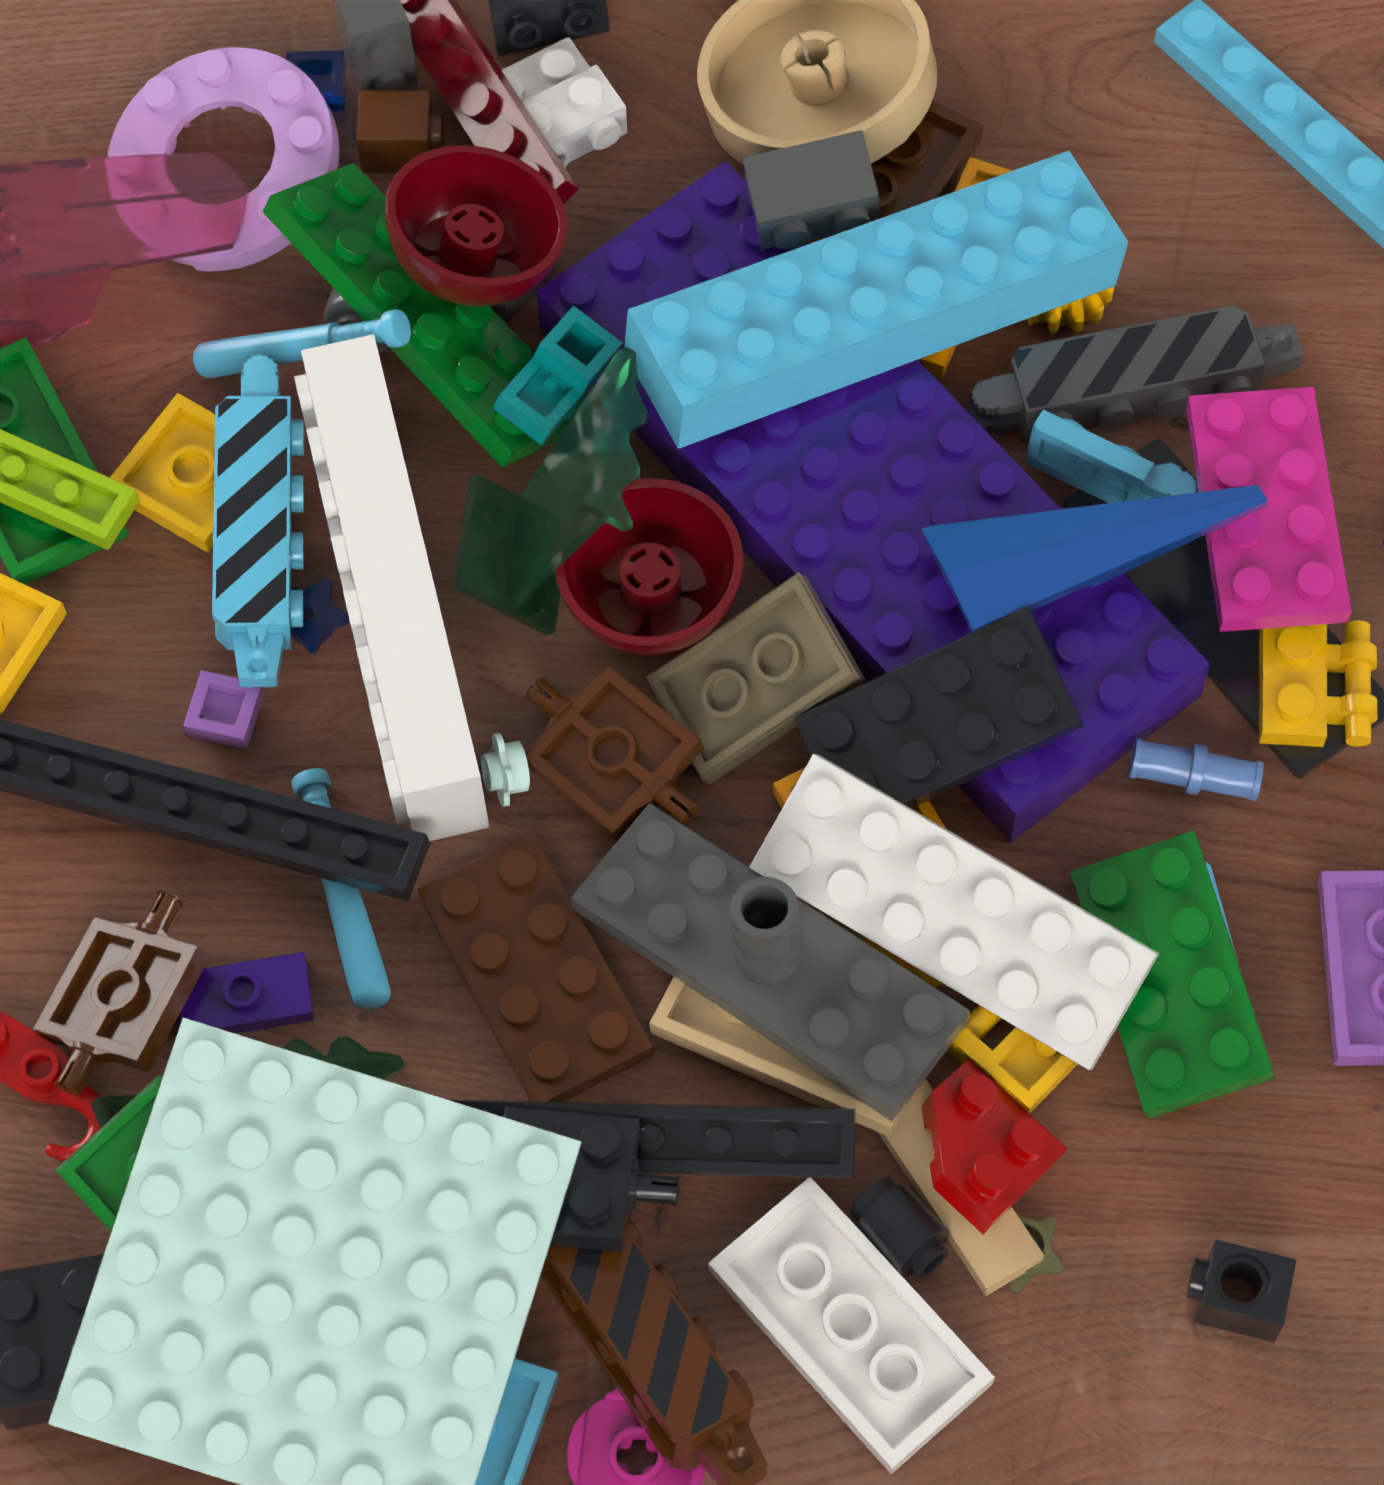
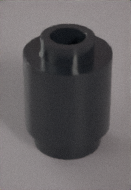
[850,1176,950,1278]

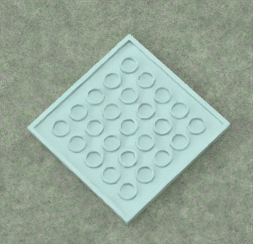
[48,1018,582,1485]

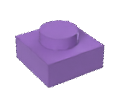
[183,670,265,750]

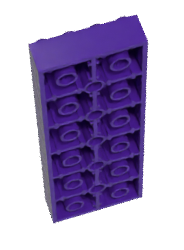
[536,161,1210,843]

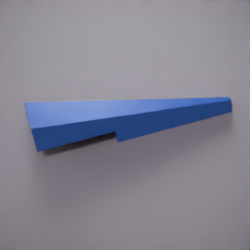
[921,485,1268,633]

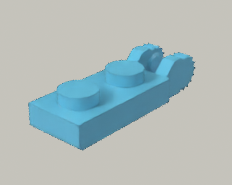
[1025,409,1198,503]

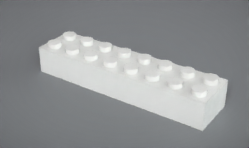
[294,334,490,842]

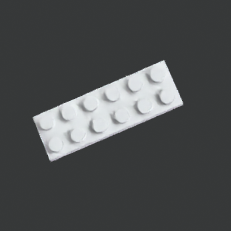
[749,754,1159,1070]

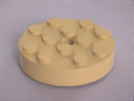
[697,0,938,164]

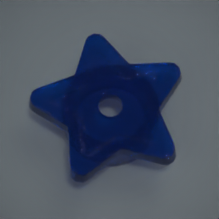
[291,578,350,654]

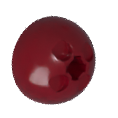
[385,145,568,307]
[555,478,743,655]

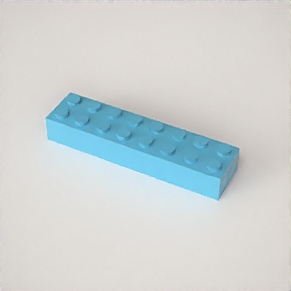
[624,151,1128,449]

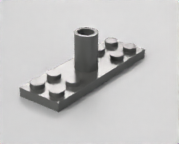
[571,803,970,1121]

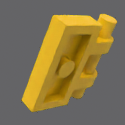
[1259,620,1378,747]

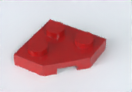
[921,1058,1068,1235]

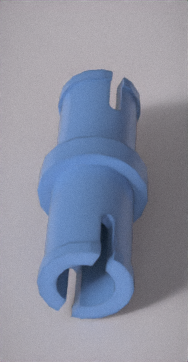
[1128,738,1264,802]

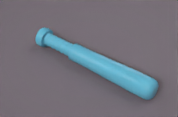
[193,309,411,378]
[292,768,391,1010]

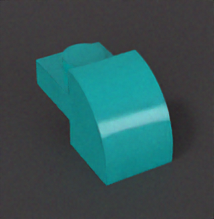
[493,306,623,445]

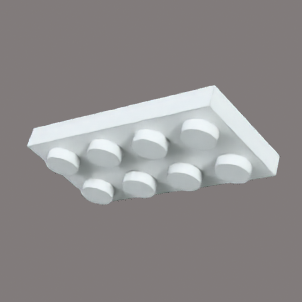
[708,1177,995,1474]

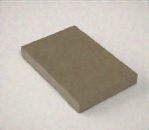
[646,572,866,785]

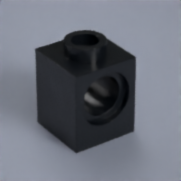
[1186,1239,1297,1342]

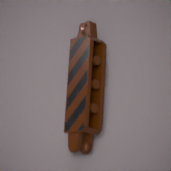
[540,1217,767,1485]

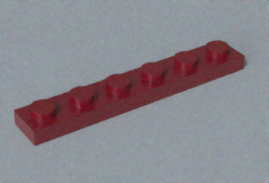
[400,0,579,205]

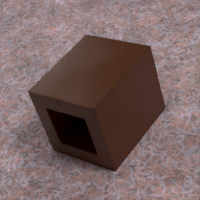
[356,90,444,173]

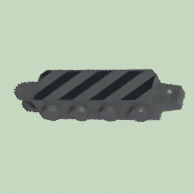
[968,305,1304,442]

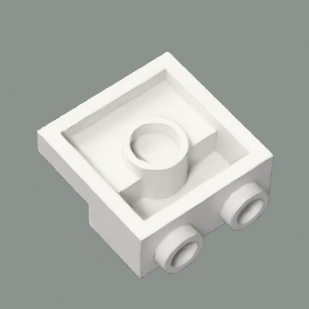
[502,37,628,167]

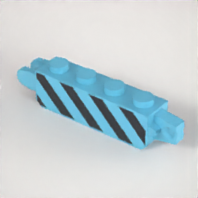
[212,354,305,688]

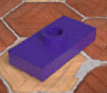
[179,952,315,1034]

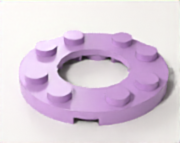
[107,47,340,272]

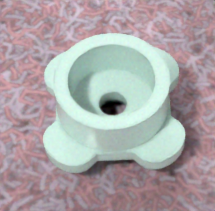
[480,733,530,807]

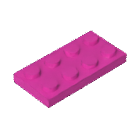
[1186,387,1351,632]

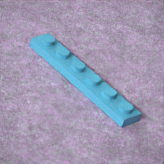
[1154,0,1384,249]

